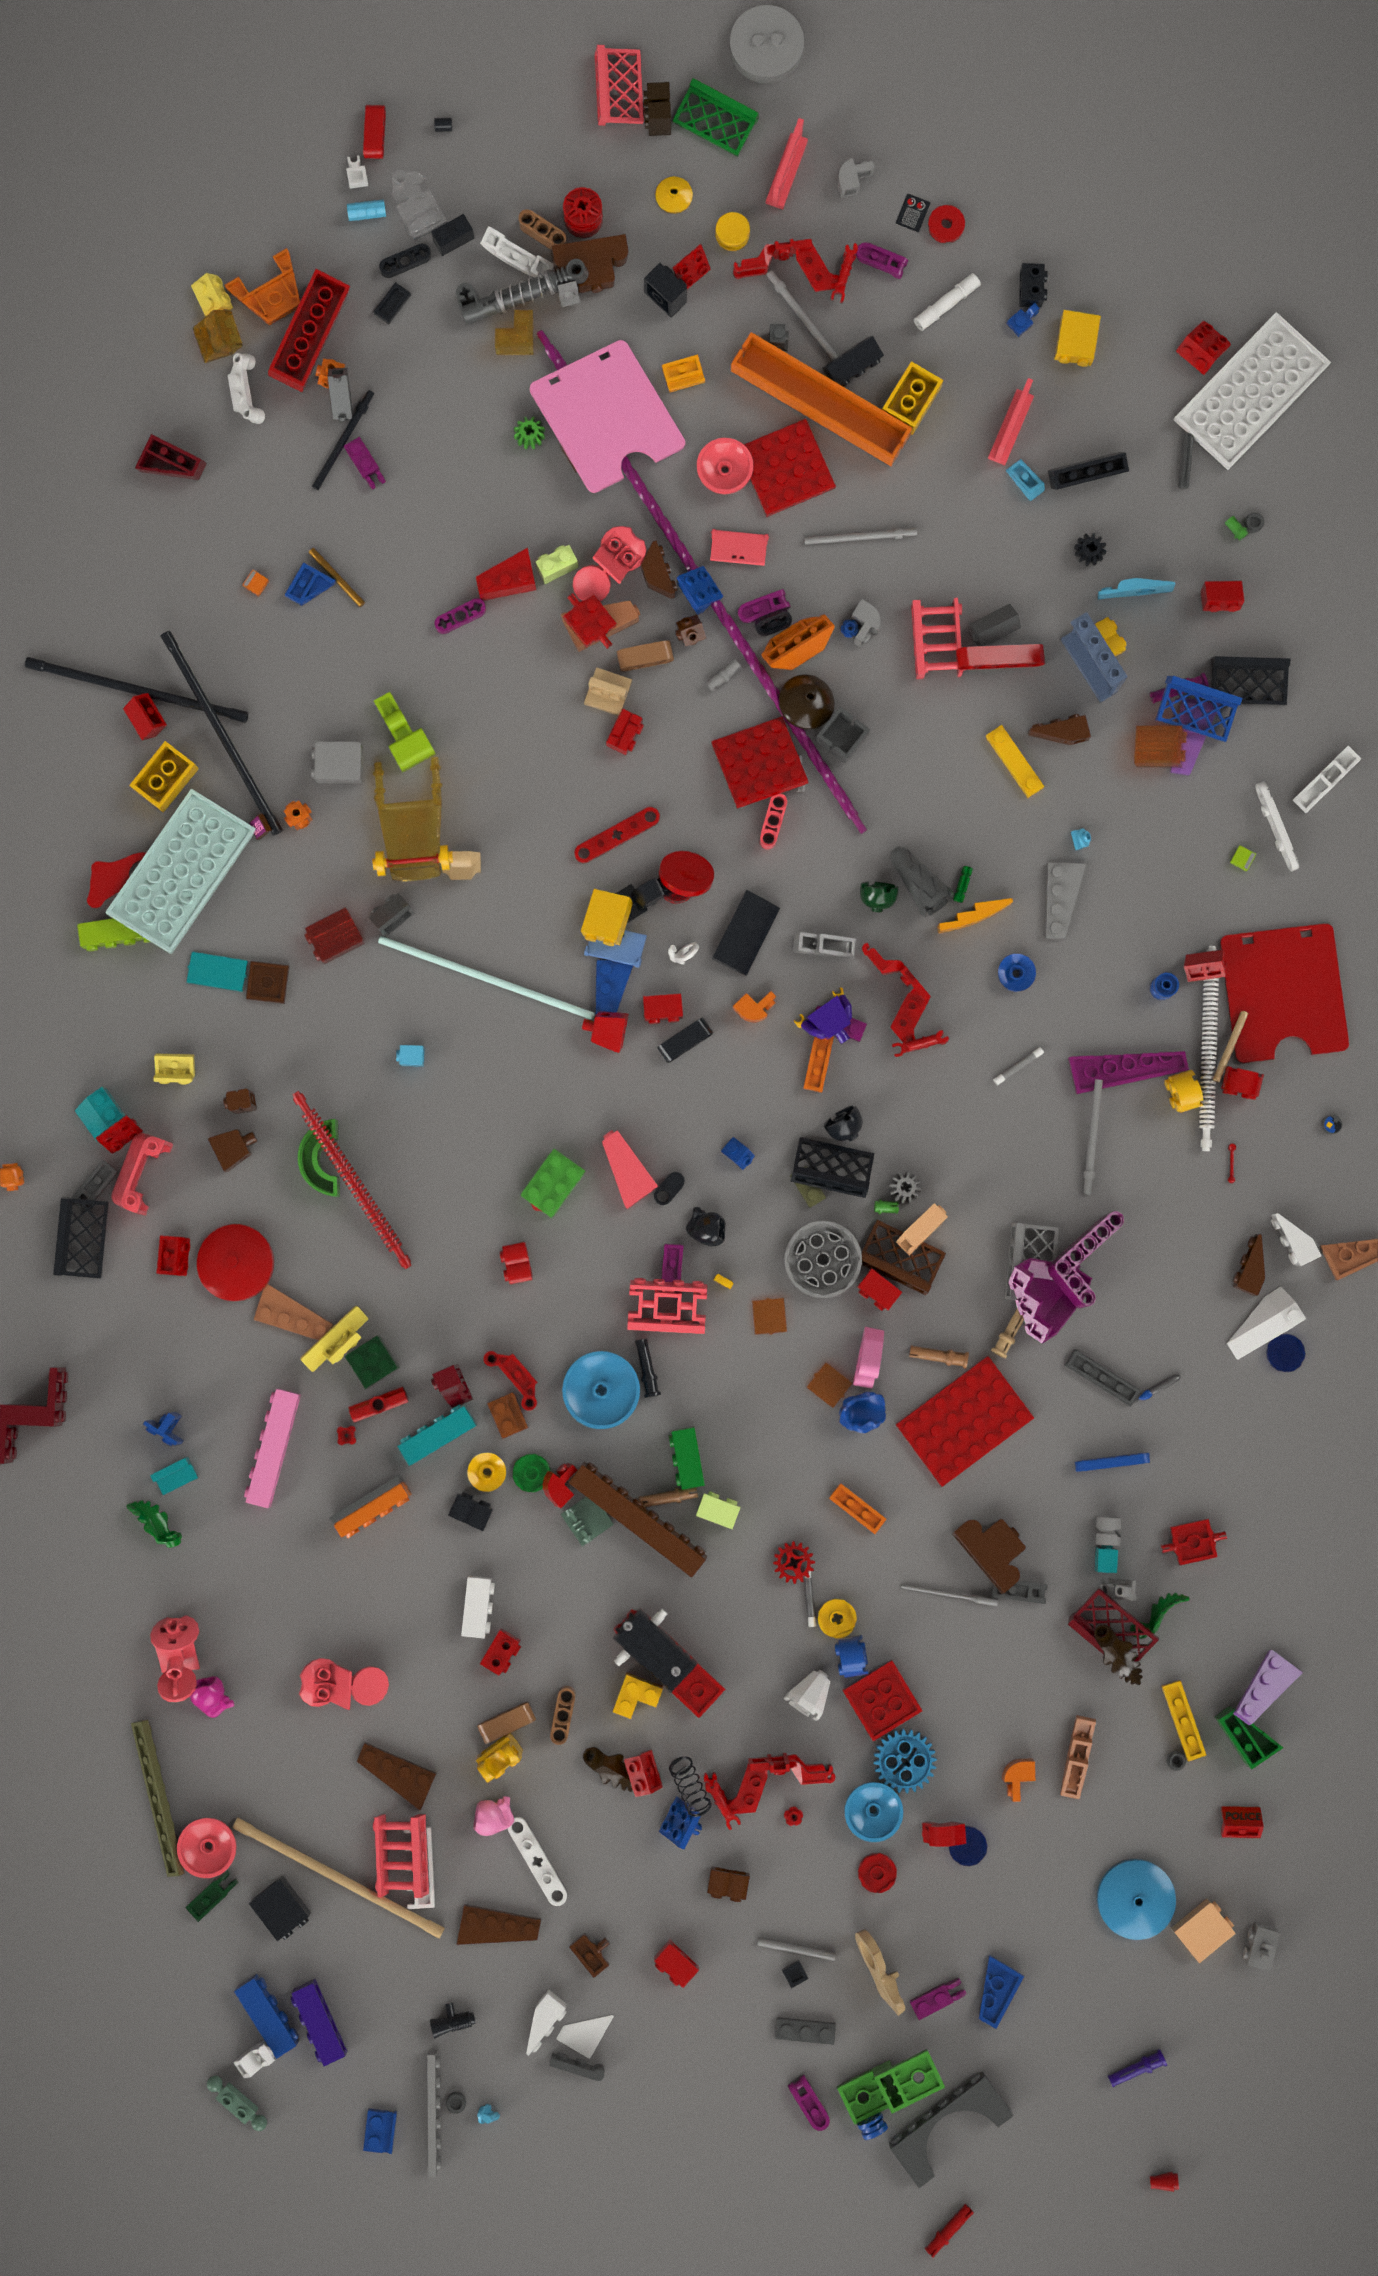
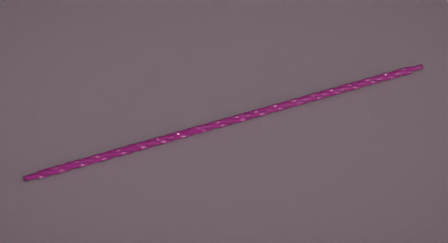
[536,330,867,834]

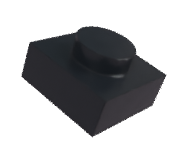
[782,1960,809,1989]

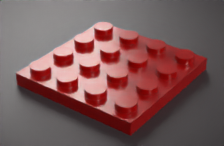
[744,419,836,517]
[711,716,809,809]

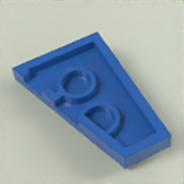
[596,960,633,1014]
[979,1955,1024,2029]

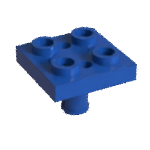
[659,1796,702,1850]

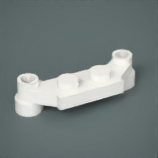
[228,353,265,424]

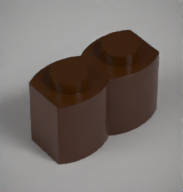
[707,1867,750,1902]

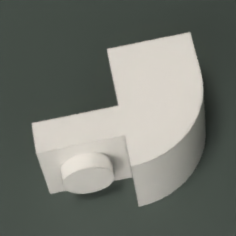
[233,2040,275,2078]

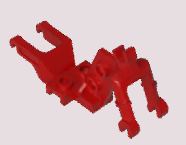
[733,239,858,303]
[862,943,949,1057]
[703,1753,835,1830]

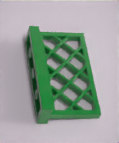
[672,78,759,157]

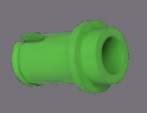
[1225,516,1248,541]
[874,1199,899,1214]

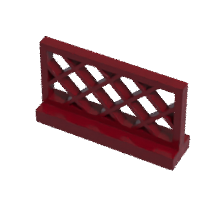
[1068,1588,1159,1661]

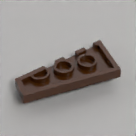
[357,1742,437,1811]

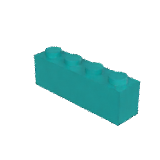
[397,1404,477,1466]

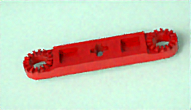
[574,807,660,864]

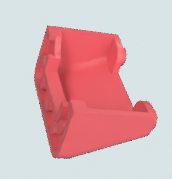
[111,1133,173,1216]

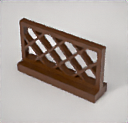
[861,1220,946,1296]

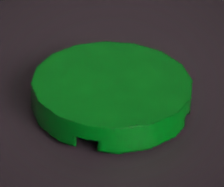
[513,1454,551,1492]

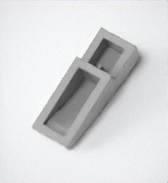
[793,932,856,958]

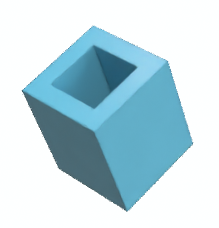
[396,1045,425,1067]

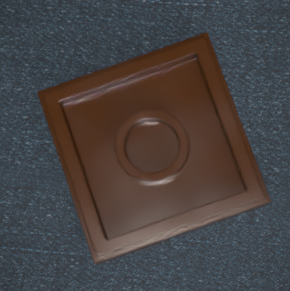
[246,961,290,1004]

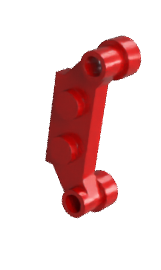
[483,1351,538,1411]

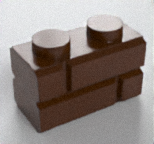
[223,1088,257,1114]

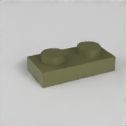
[790,1166,826,1208]

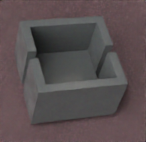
[816,706,870,764]

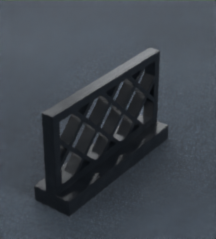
[1211,656,1291,705]
[790,1137,875,1198]
[53,1197,109,1279]

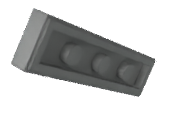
[1064,1349,1141,1407]

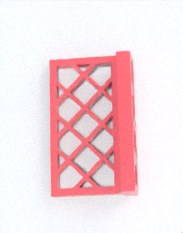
[595,45,644,126]
[766,118,808,210]
[988,378,1034,466]

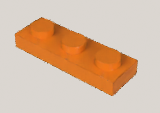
[803,1036,834,1093]
[829,1483,887,1534]

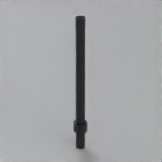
[312,390,375,490]

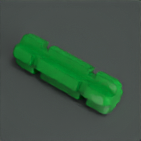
[953,866,973,903]

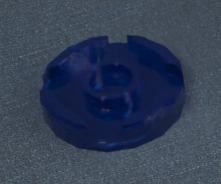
[1266,1334,1306,1372]
[948,1826,988,1866]

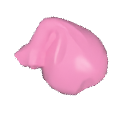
[473,1796,514,1836]

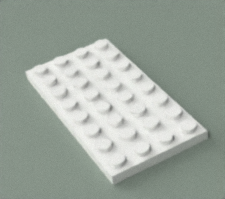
[1173,312,1331,470]

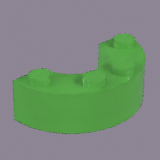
[298,1119,340,1197]

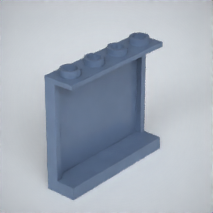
[1061,612,1128,703]

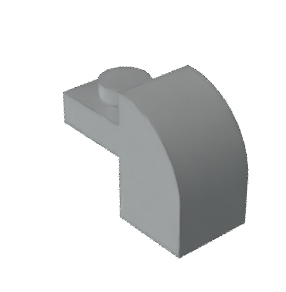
[838,158,875,198]
[557,281,580,308]
[851,599,881,647]

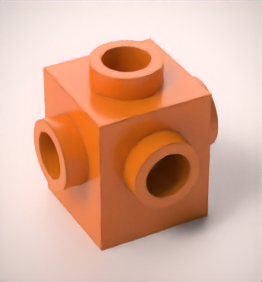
[315,358,345,388]
[283,800,313,831]

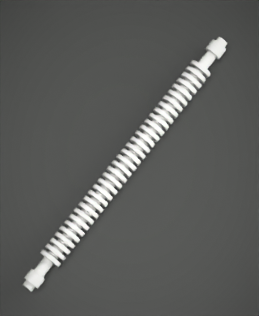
[1199,946,1219,1152]

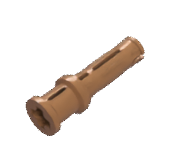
[909,1345,969,1369]

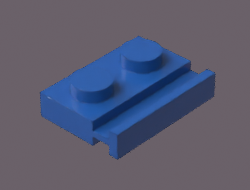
[363,2108,397,2154]

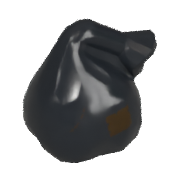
[686,1207,726,1246]

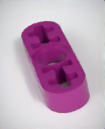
[434,598,486,634]

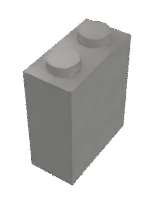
[311,742,363,784]

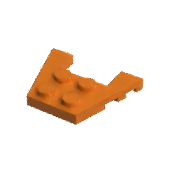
[224,248,300,326]

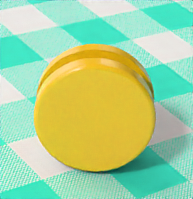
[715,212,750,251]

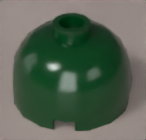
[860,881,899,913]

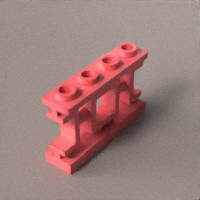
[627,1278,707,1334]

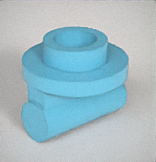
[1071,828,1091,850]
[477,2104,500,2124]

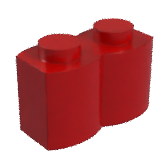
[500,1242,533,1285]

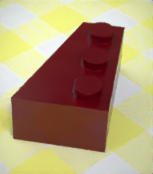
[135,434,207,480]

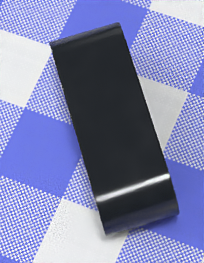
[657,1017,713,1063]

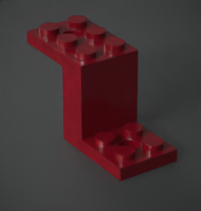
[0,1367,69,1464]

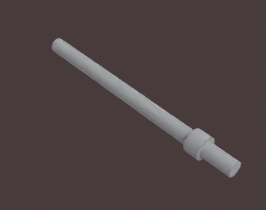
[767,270,839,361]
[804,527,917,545]
[1083,1079,1103,1194]

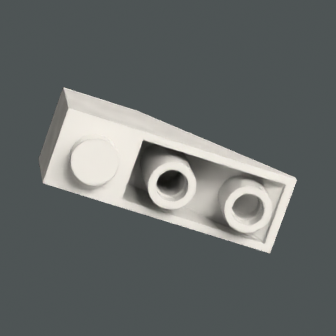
[1271,1213,1321,1267]
[526,1989,566,2056]

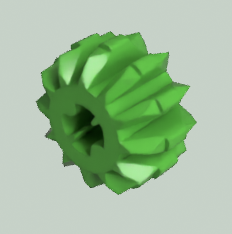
[514,417,545,449]

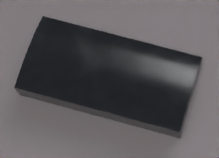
[712,890,780,976]

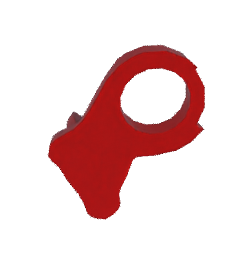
[87,852,147,908]

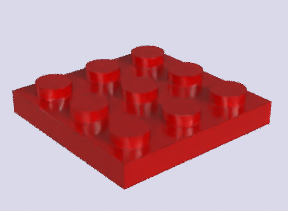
[842,1660,923,1741]

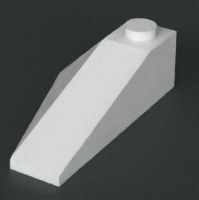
[1226,1286,1306,1360]

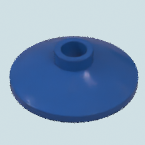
[998,954,1036,992]

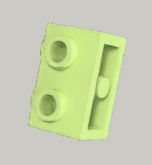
[535,545,579,584]
[696,1491,741,1530]

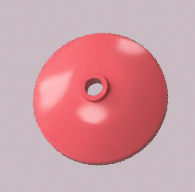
[697,438,753,494]
[177,1818,237,1878]

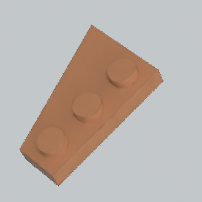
[1319,1239,1378,1280]

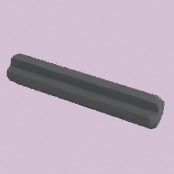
[1178,433,1194,489]

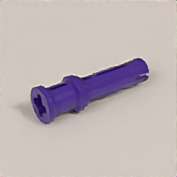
[1107,2049,1168,2087]

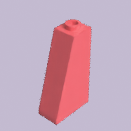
[602,1130,658,1209]

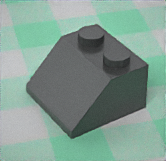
[369,893,415,937]

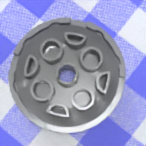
[785,1221,862,1298]

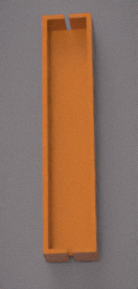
[731,332,912,466]

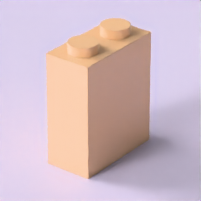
[896,1203,948,1256]
[1171,1899,1236,1963]

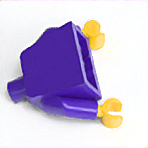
[794,987,852,1044]

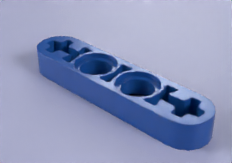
[1075,1453,1150,1472]

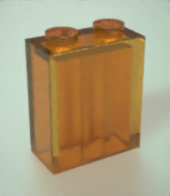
[1134,726,1187,768]

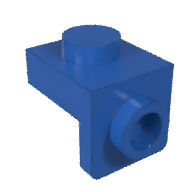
[721,1137,755,1170]

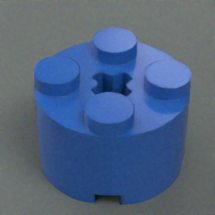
[835,1635,869,1678]

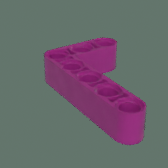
[1048,1211,1124,1309]

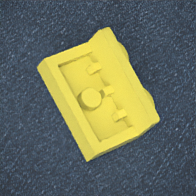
[191,273,233,319]
[153,1053,195,1085]

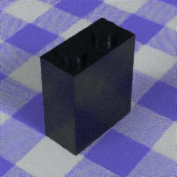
[249,1875,311,1942]

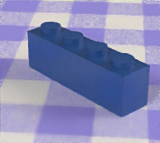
[234,1974,299,2059]

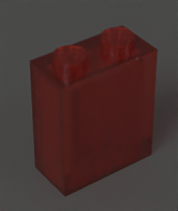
[304,907,365,964]

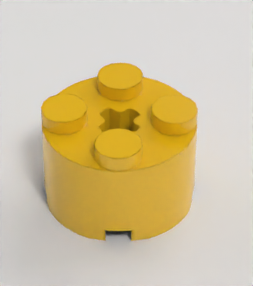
[1164,1070,1203,1113]

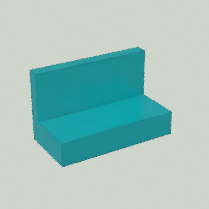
[150,1457,198,1495]

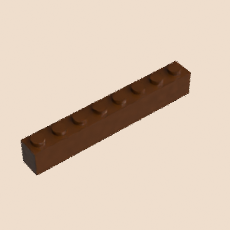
[569,1461,707,1578]

